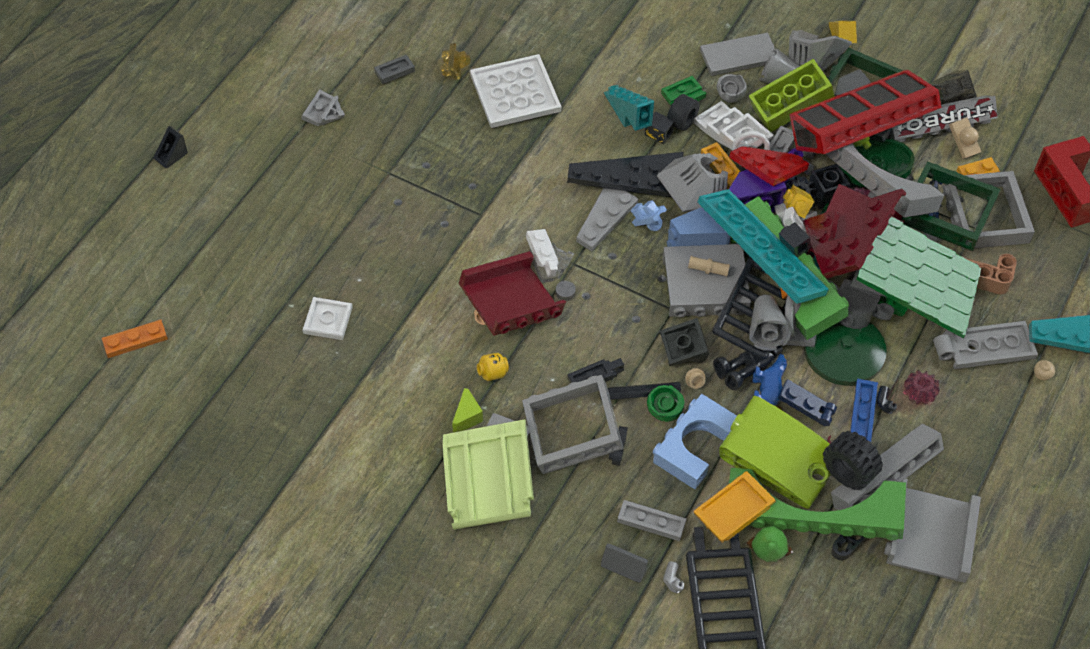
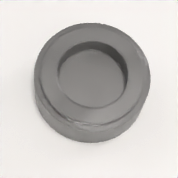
[556,281,576,301]

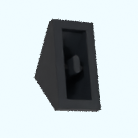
[153,126,188,168]

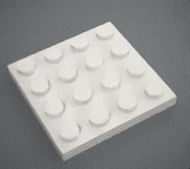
[470,54,561,128]

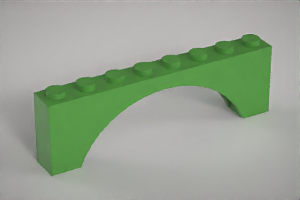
[730,197,849,340]
[729,468,906,540]

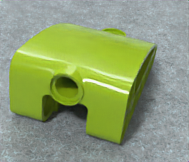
[719,396,831,509]

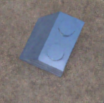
[667,207,730,247]

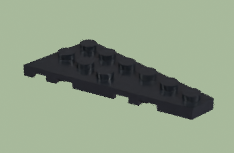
[567,152,684,198]

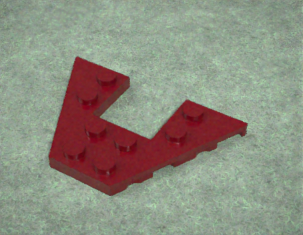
[803,188,906,279]

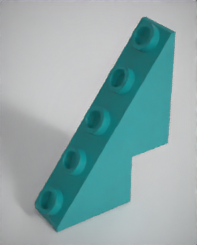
[604,85,654,131]

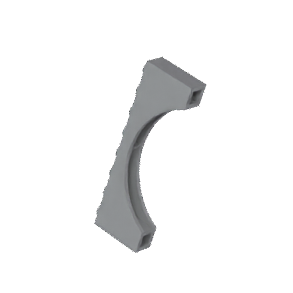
[810,119,944,217]

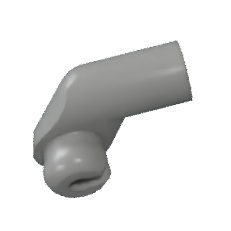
[663,561,684,593]

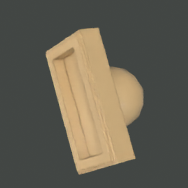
[949,117,981,159]

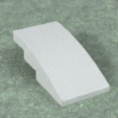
[694,101,773,150]

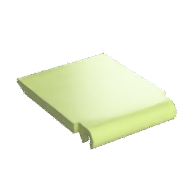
[443,419,534,530]

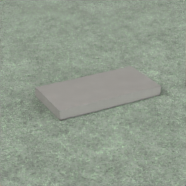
[700,33,775,76]

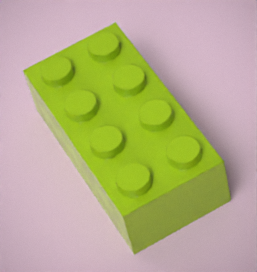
[749,59,834,132]

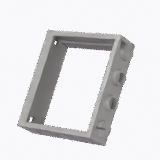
[942,171,1035,249]
[522,375,624,474]

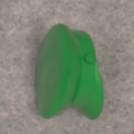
[647,385,684,422]

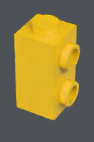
[783,185,814,219]

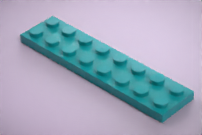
[697,189,829,304]

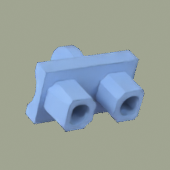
[631,200,667,231]

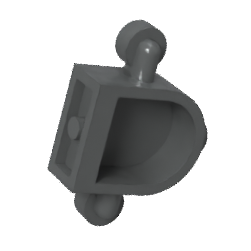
[827,278,894,329]

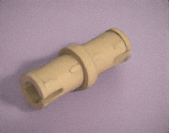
[688,256,730,277]

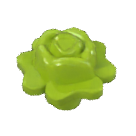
[853,137,871,150]

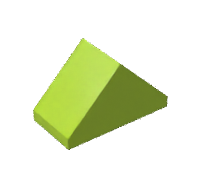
[452,388,483,433]

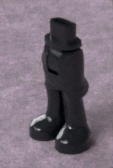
[713,345,783,390]

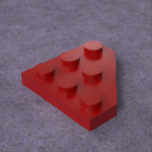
[729,146,809,186]

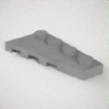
[576,188,638,251]

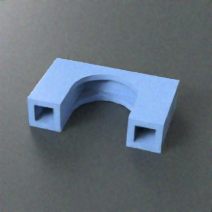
[653,394,737,489]

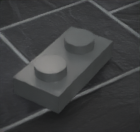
[374,55,415,84]

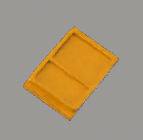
[693,471,776,543]

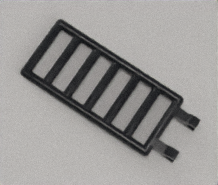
[712,251,808,360]
[686,527,766,649]

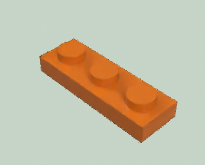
[102,320,168,358]

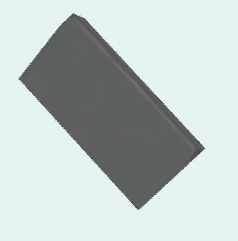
[601,543,648,583]

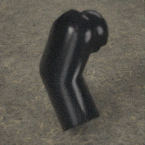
[876,386,897,414]

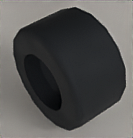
[667,94,700,131]

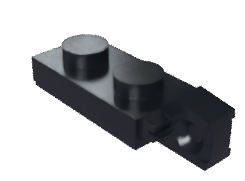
[567,358,624,383]

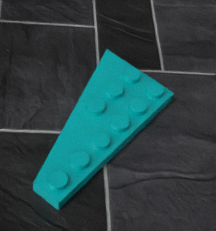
[1029,315,1090,353]

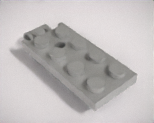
[933,321,1038,369]

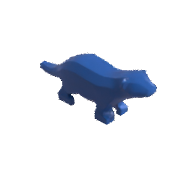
[751,354,787,406]

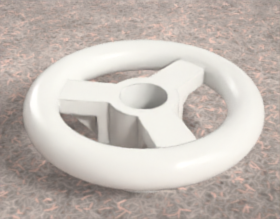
[732,131,770,151]

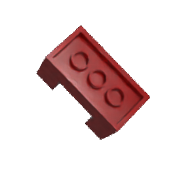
[1034,136,1090,228]

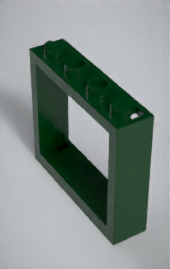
[826,47,903,117]
[901,161,1001,251]

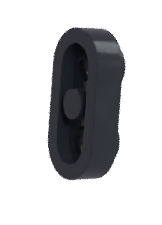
[608,426,628,466]

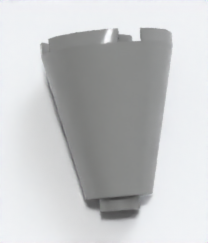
[759,47,800,84]
[749,295,791,350]

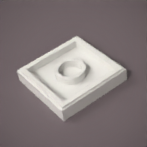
[303,297,353,340]

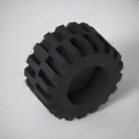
[823,431,883,490]

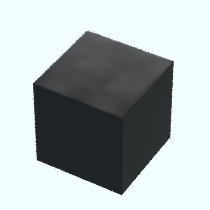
[809,164,850,210]

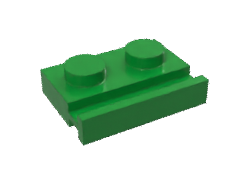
[661,76,706,106]

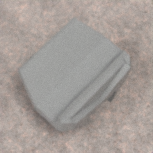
[789,30,852,71]
[657,153,728,212]

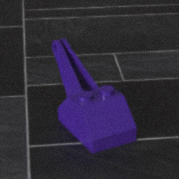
[729,148,804,213]

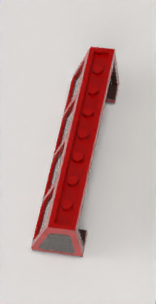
[789,70,942,154]

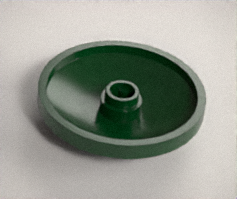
[839,139,915,187]
[804,322,887,386]

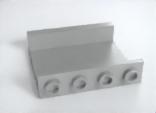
[662,244,751,317]
[884,478,981,583]

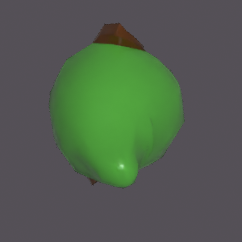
[746,526,794,562]

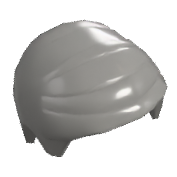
[716,74,747,103]

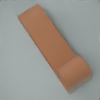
[965,254,1017,295]

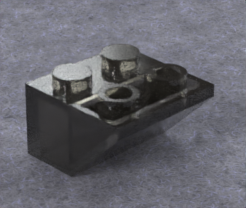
[929,70,977,105]

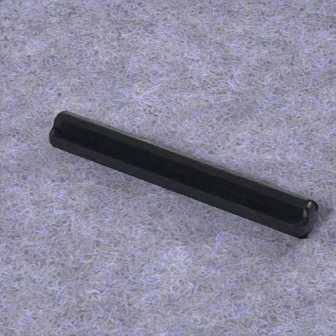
[599,382,681,400]

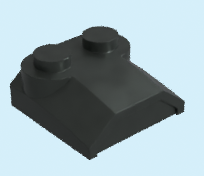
[659,318,709,366]

